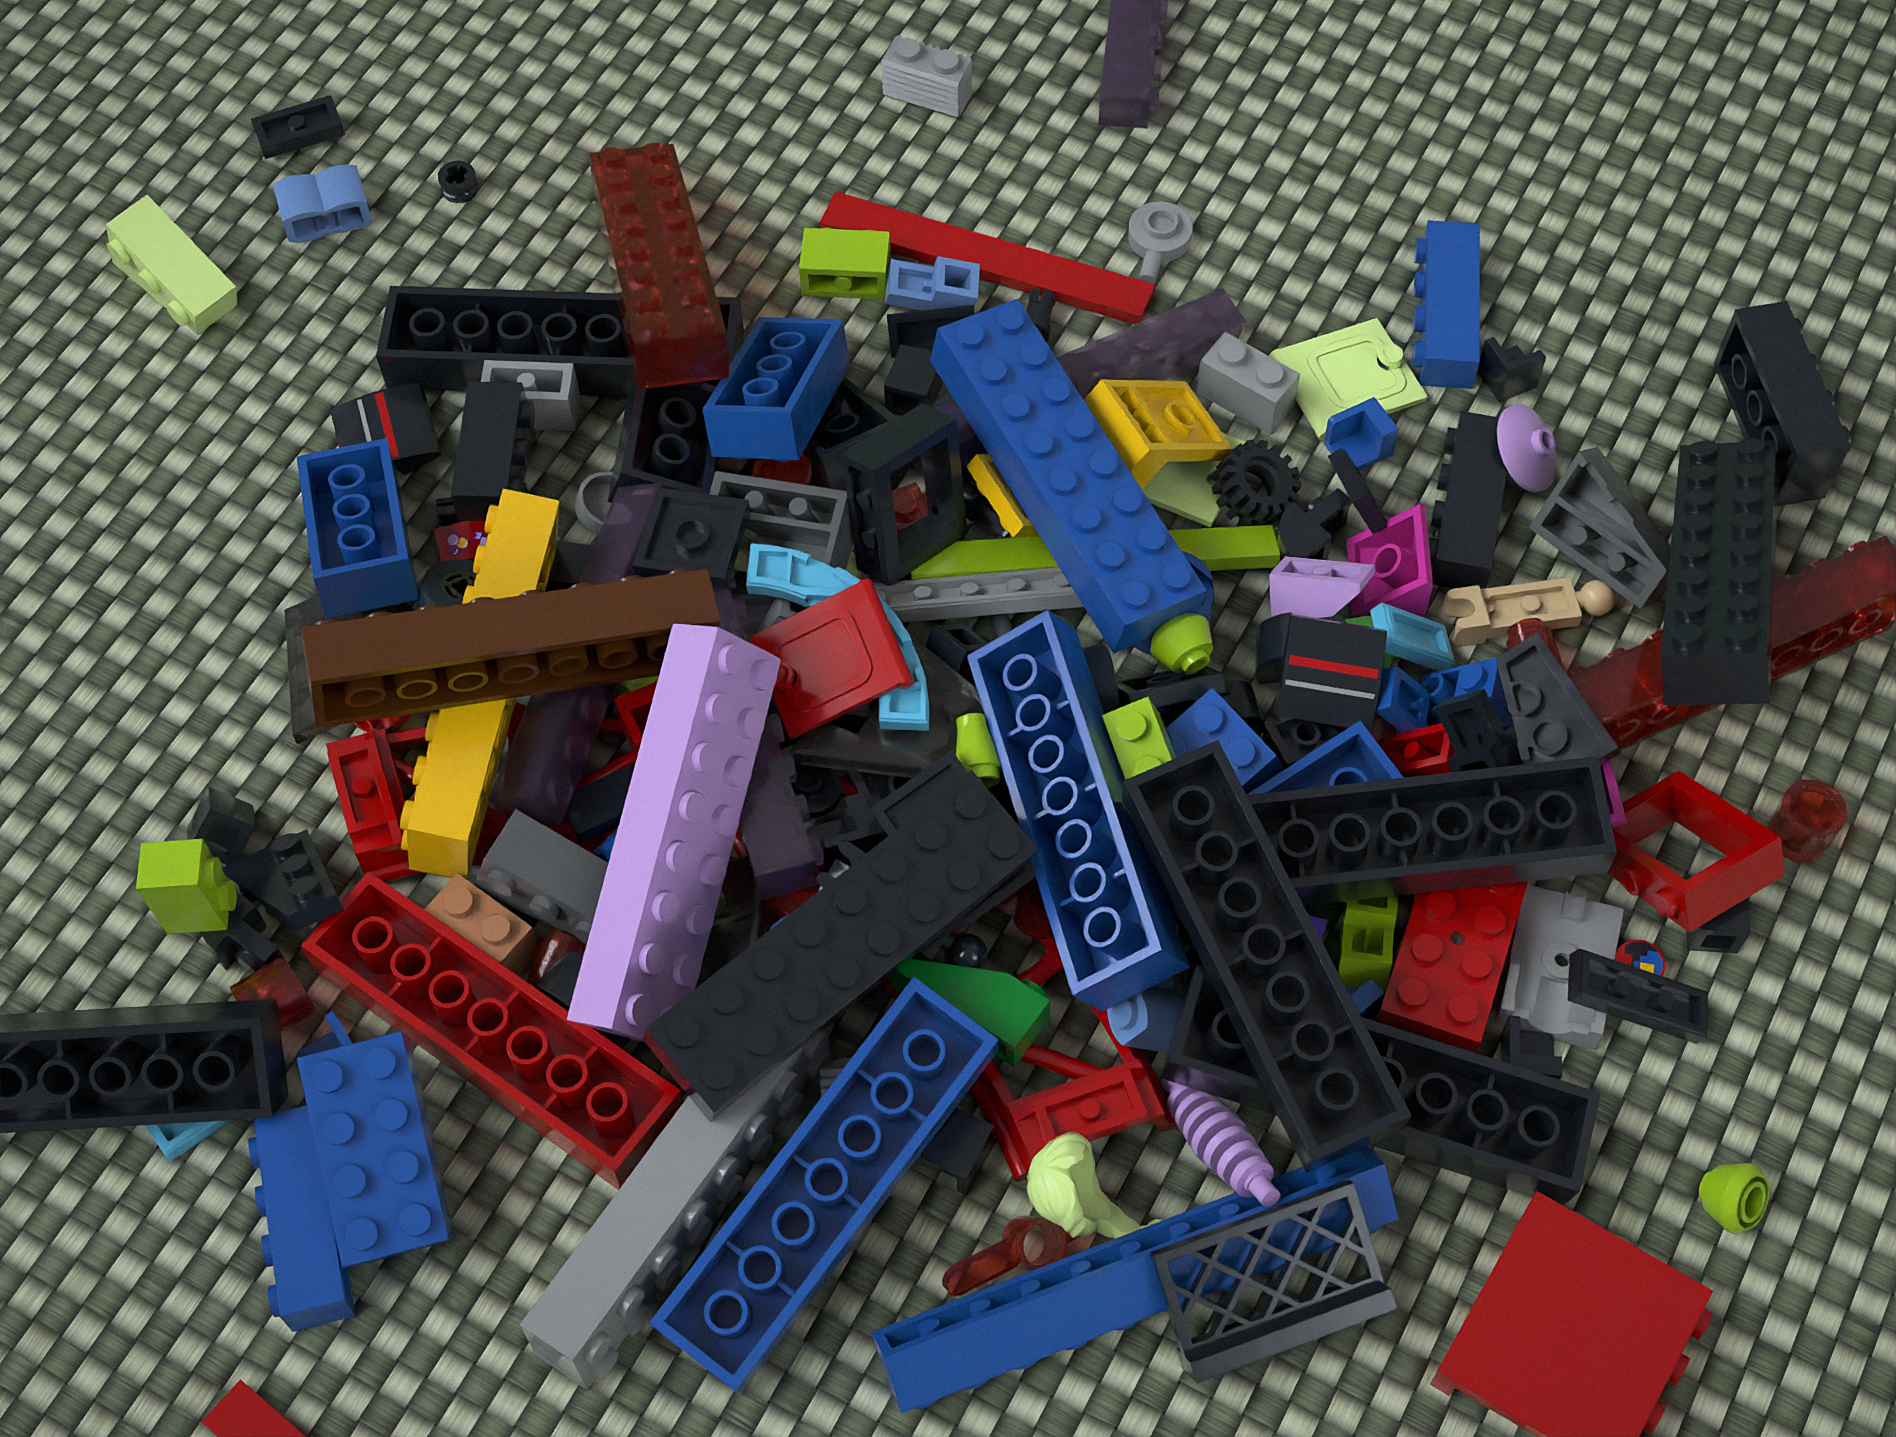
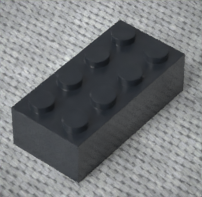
[1713,301,1851,506]

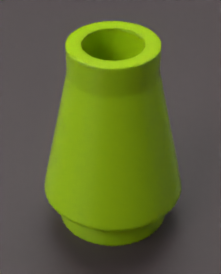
[956,713,1002,789]

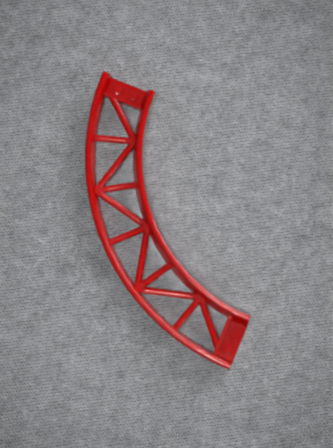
[326,715,1177,1182]

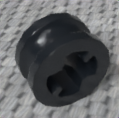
[438,160,479,203]

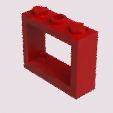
[1607,770,1785,933]

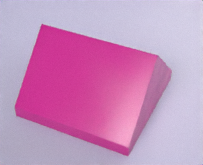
[1346,504,1433,618]

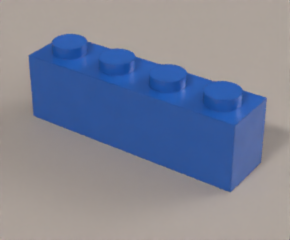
[1412,220,1480,389]
[248,1105,356,1332]

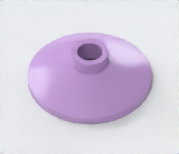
[1497,404,1557,492]

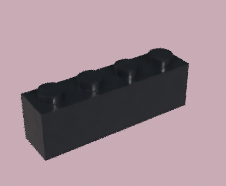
[1429,411,1507,589]

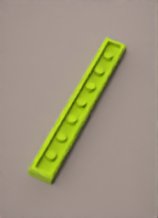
[910,525,1280,580]

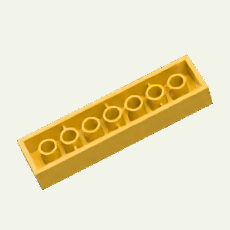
[400,488,560,880]

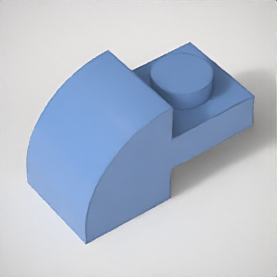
[885,256,980,310]

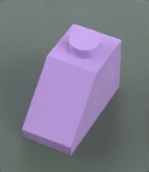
[1269,556,1375,618]

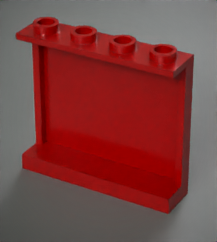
[1430,1191,1713,1437]

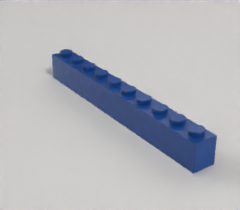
[872,1146,1399,1413]

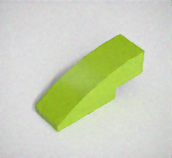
[1336,895,1398,992]

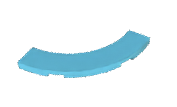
[746,543,929,731]

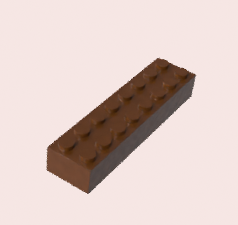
[301,568,721,728]

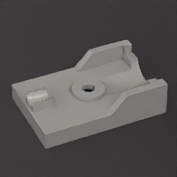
[1494,885,1624,1050]

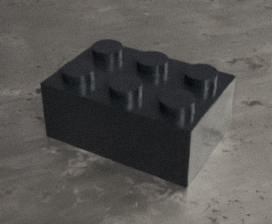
[607,364,717,514]

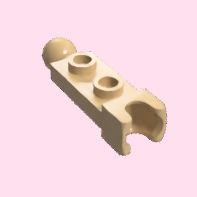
[1442,577,1616,647]

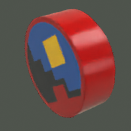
[1614,939,1666,976]

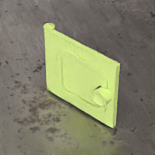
[1269,318,1428,441]
[1142,432,1246,528]

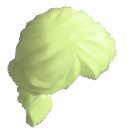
[1027,1132,1162,1239]

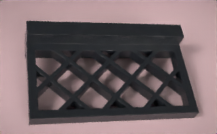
[1150,1180,1397,1383]

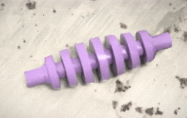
[1161,1079,1280,1207]

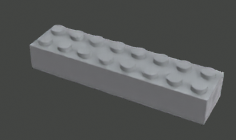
[520,1027,832,1390]

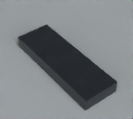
[1567,949,1708,1044]

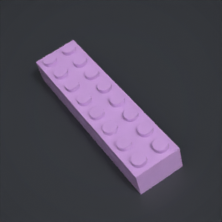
[567,624,781,1043]

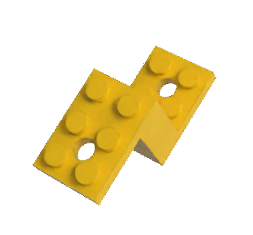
[966,379,1233,538]

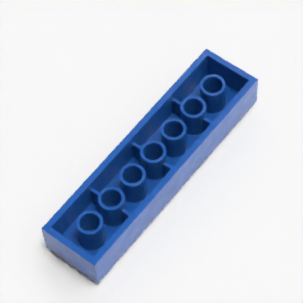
[930,298,1207,654]
[967,610,1190,1012]
[649,977,999,1395]

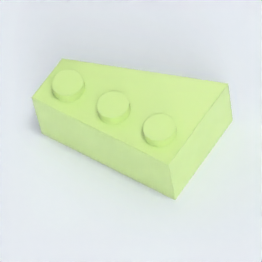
[106,195,238,335]

